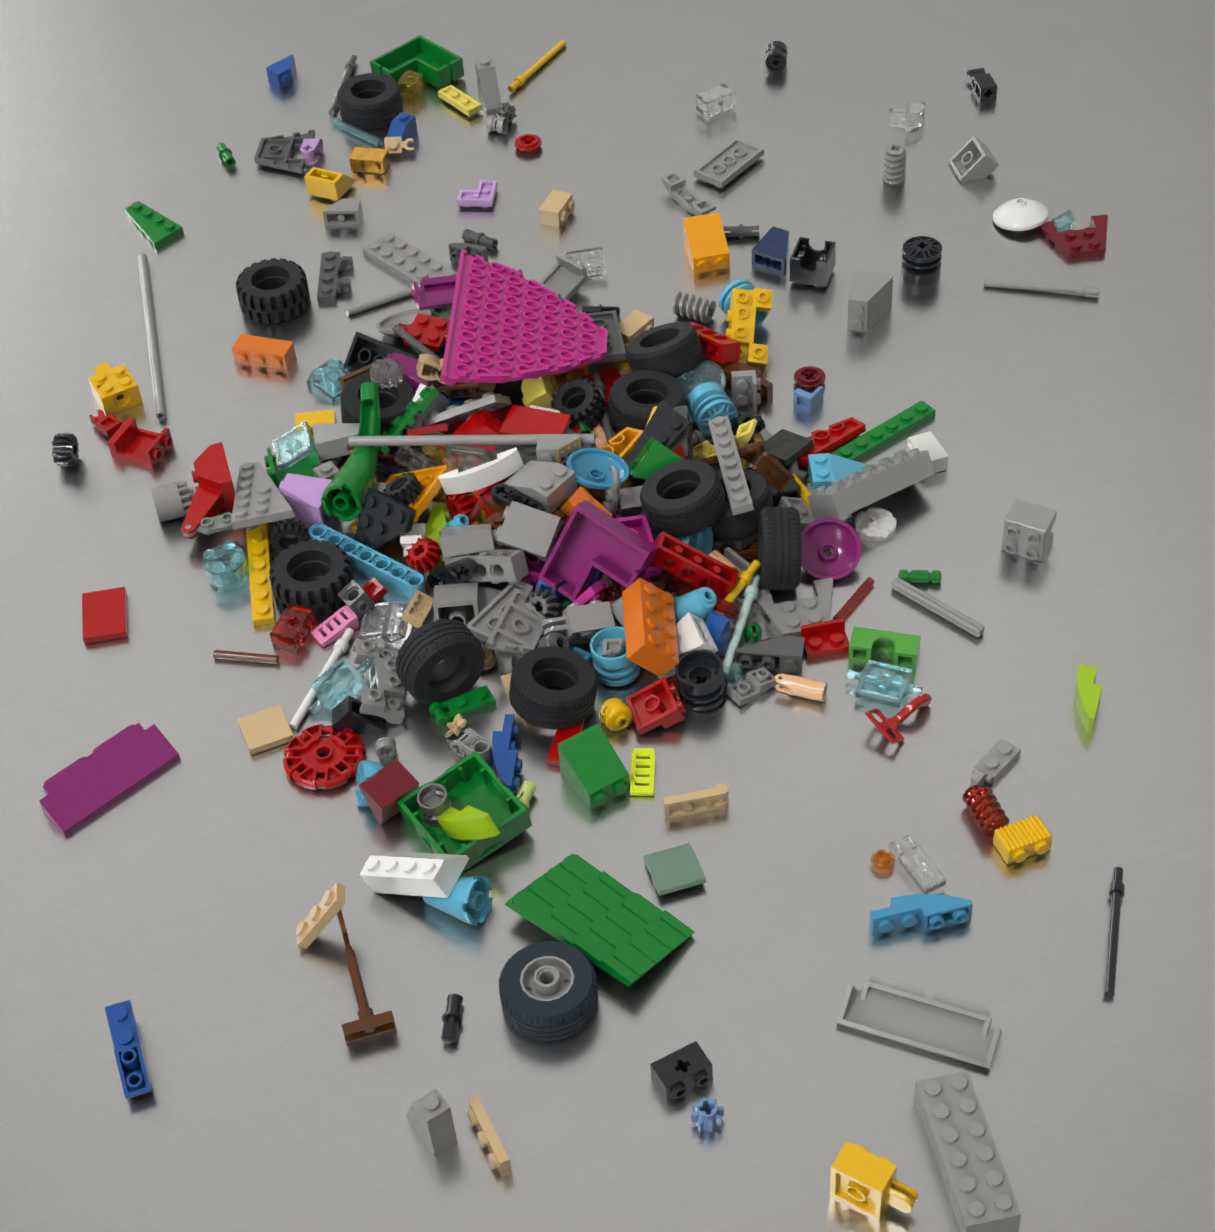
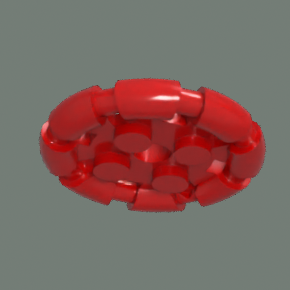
[283,724,366,790]

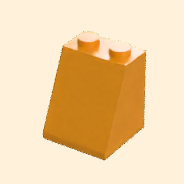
[683,212,730,274]

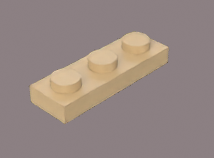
[296,883,345,949]
[466,1096,512,1178]

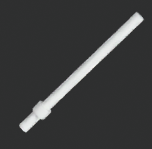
[289,628,354,730]

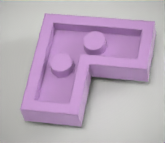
[457,180,498,207]

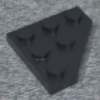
[354,488,416,551]

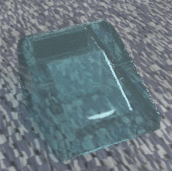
[1051,210,1075,232]

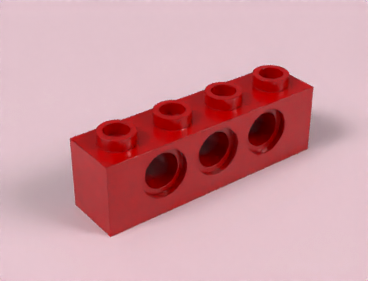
[686,322,741,364]
[651,531,739,601]

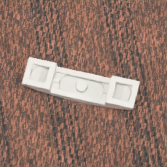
[438,447,524,495]

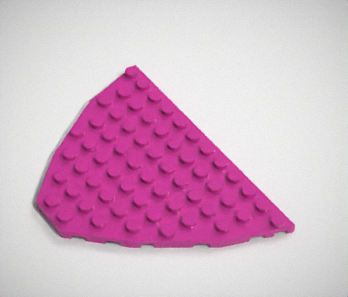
[440,249,608,386]

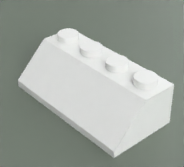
[359,851,469,898]

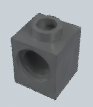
[337,580,375,618]

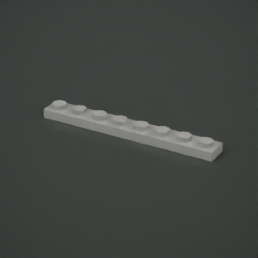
[708,415,754,515]

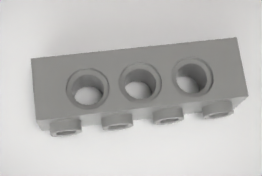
[444,549,529,584]

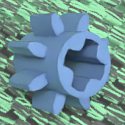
[691,1097,724,1132]

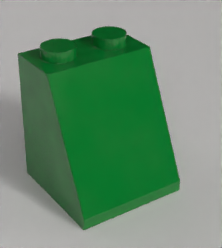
[629,436,684,480]
[558,724,630,810]

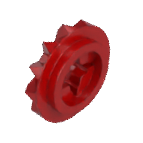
[514,134,542,153]

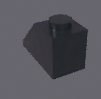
[331,695,385,735]

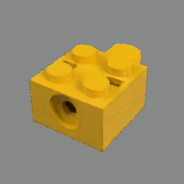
[88,363,143,416]
[830,1141,919,1220]

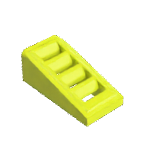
[630,748,656,796]

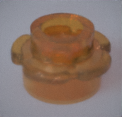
[871,849,895,872]

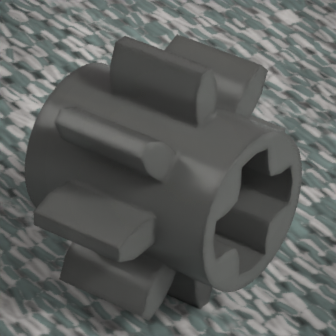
[495,102,517,123]

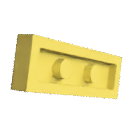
[438,85,482,116]

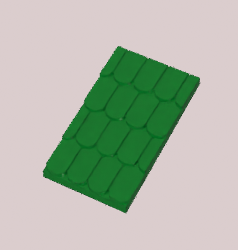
[505,854,695,987]

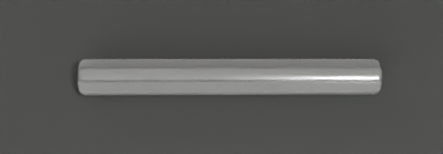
[891,577,985,637]

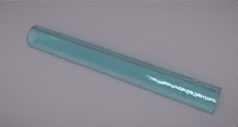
[331,117,384,148]

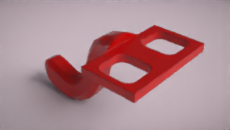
[865,693,932,744]

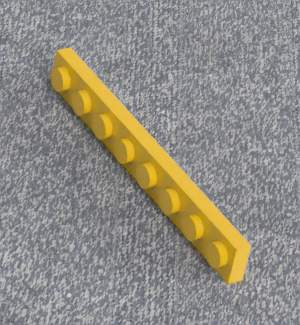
[246,523,275,627]

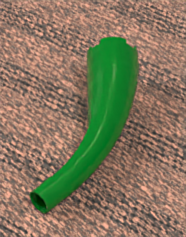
[321,382,381,522]

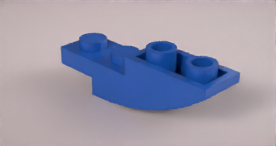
[492,714,523,794]
[105,1000,152,1099]

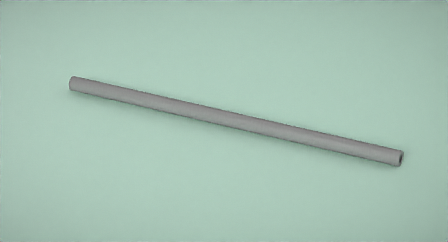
[348,434,595,446]

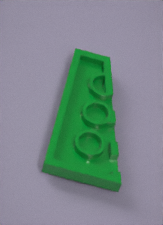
[125,201,184,249]

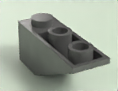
[735,636,805,672]

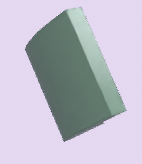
[643,843,706,896]

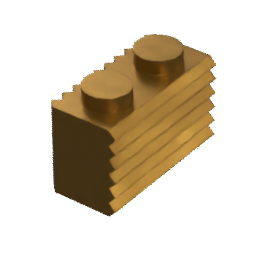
[349,147,390,174]

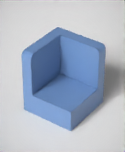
[793,386,824,414]

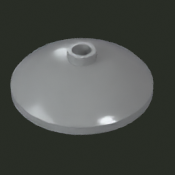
[376,309,432,338]

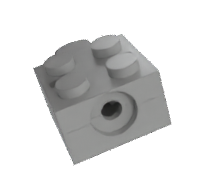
[542,600,615,646]

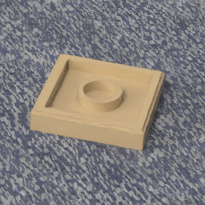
[237,704,294,755]

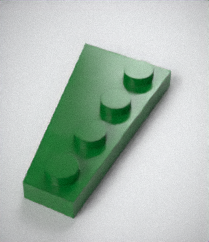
[379,385,440,455]

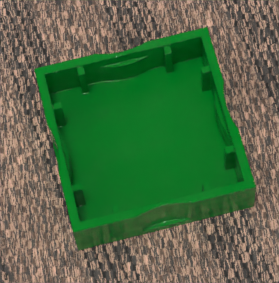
[397,751,532,872]

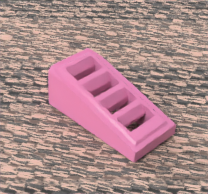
[311,605,360,647]

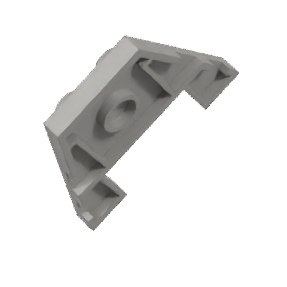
[753,577,833,637]

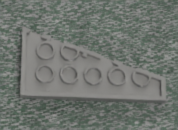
[231,462,295,530]

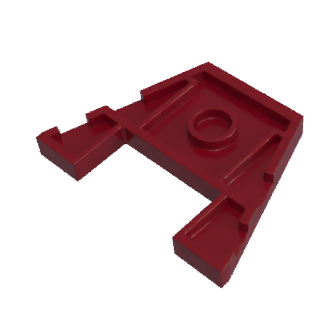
[1036,214,1108,259]

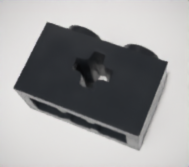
[650,1041,713,1102]

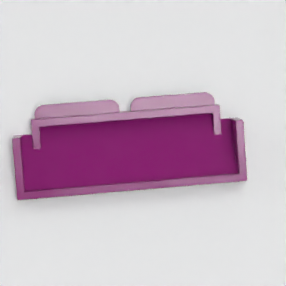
[411,269,524,310]
[39,723,180,836]

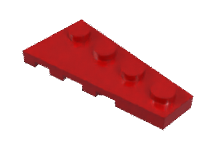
[797,417,866,467]

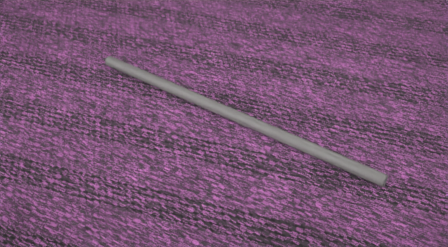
[138,254,166,420]

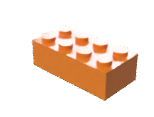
[622,578,679,677]

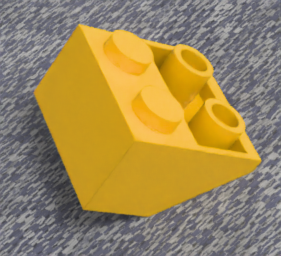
[304,167,355,201]

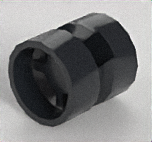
[765,41,787,72]

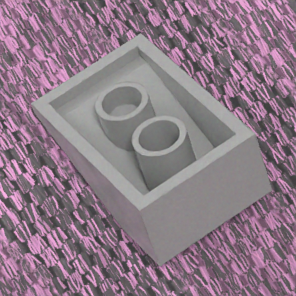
[504,460,578,514]

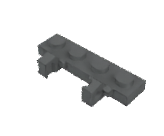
[317,251,353,303]

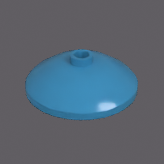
[566,448,629,491]

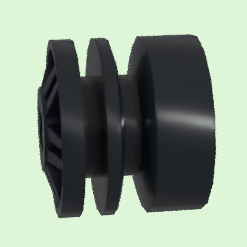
[901,236,942,286]
[675,650,727,711]

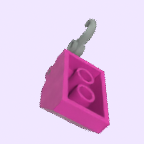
[602,465,662,579]

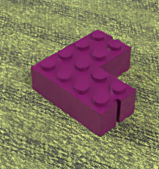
[538,500,659,601]

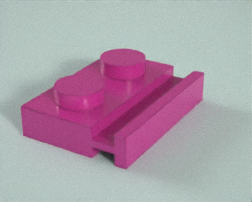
[562,578,609,613]

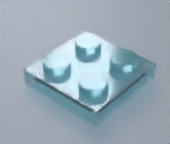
[272,421,315,471]

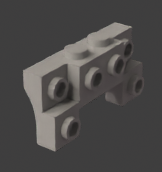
[352,638,407,725]

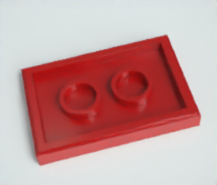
[499,405,571,435]
[82,587,128,644]

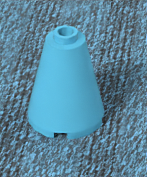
[674,587,717,624]
[422,876,493,926]

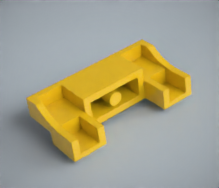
[725,288,773,368]

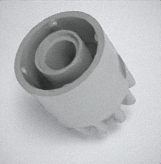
[151,480,195,523]

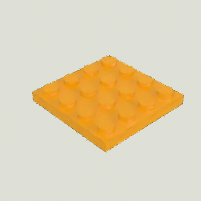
[350,464,453,534]

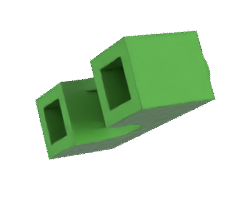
[848,626,921,671]

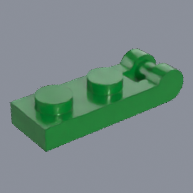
[429,685,496,727]

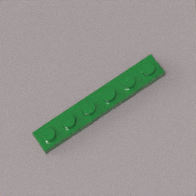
[831,400,936,462]

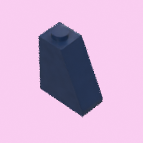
[752,226,789,275]

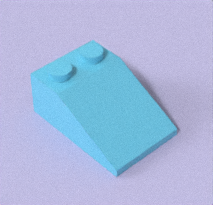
[808,453,867,494]

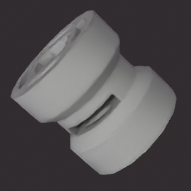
[486,115,508,134]

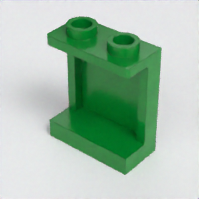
[264,438,320,488]

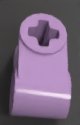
[300,138,323,167]

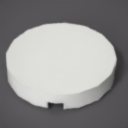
[854,508,897,542]

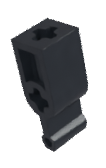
[966,68,997,102]

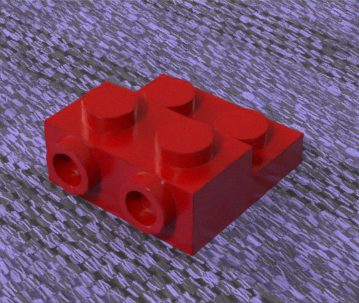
[625,677,687,735]

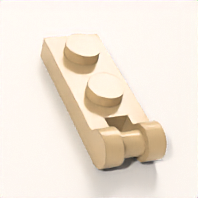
[662,783,729,820]

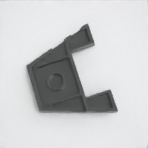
[254,130,315,173]

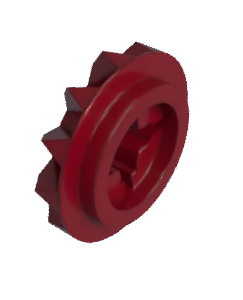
[794,366,826,390]

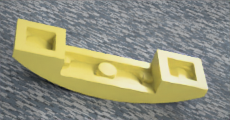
[693,418,757,460]

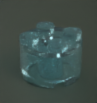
[203,541,249,592]

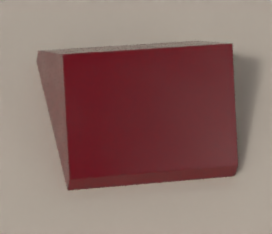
[358,759,419,825]

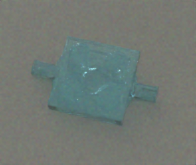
[308,656,373,715]
[845,660,923,708]

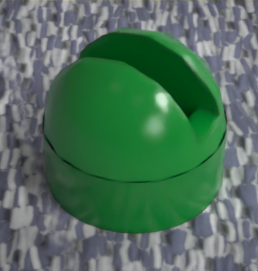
[744,623,762,642]

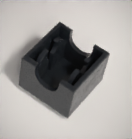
[790,237,836,287]

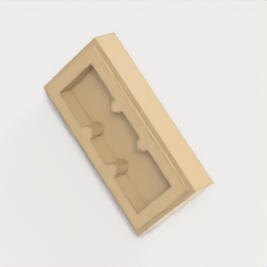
[401,590,433,628]

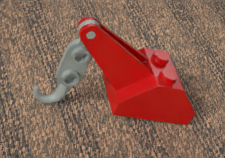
[181,442,259,539]

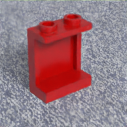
[107,417,173,467]

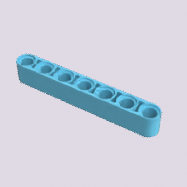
[308,524,426,600]

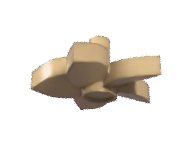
[445,713,467,738]

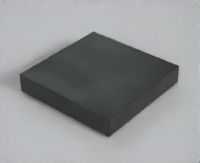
[764,429,814,466]

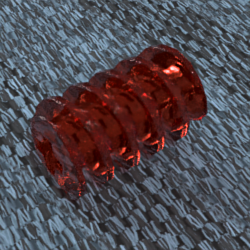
[962,785,1010,838]

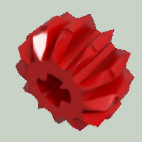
[446,492,479,522]
[405,537,443,574]

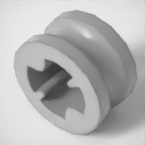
[375,737,397,759]

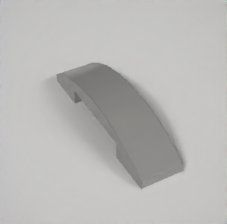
[661,171,716,216]

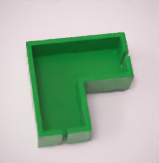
[370,35,464,89]

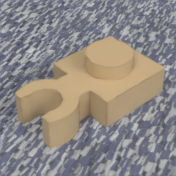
[384,137,415,156]

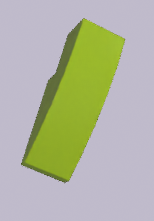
[1075,664,1103,734]
[436,805,500,840]

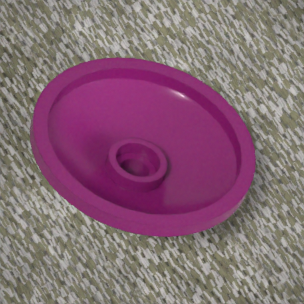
[801,518,862,581]

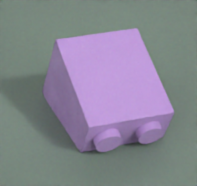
[279,473,336,528]

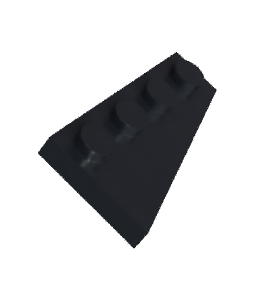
[626,400,692,486]

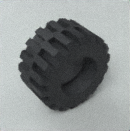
[551,378,606,430]

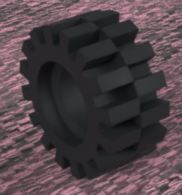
[383,472,423,505]
[271,517,309,553]

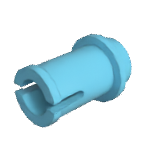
[444,514,469,527]

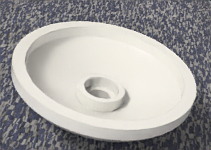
[993,198,1049,231]

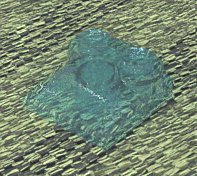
[307,359,350,404]

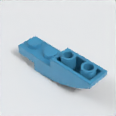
[869,894,973,934]

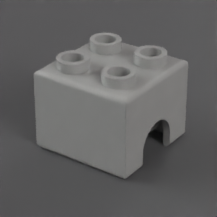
[1001,499,1057,562]

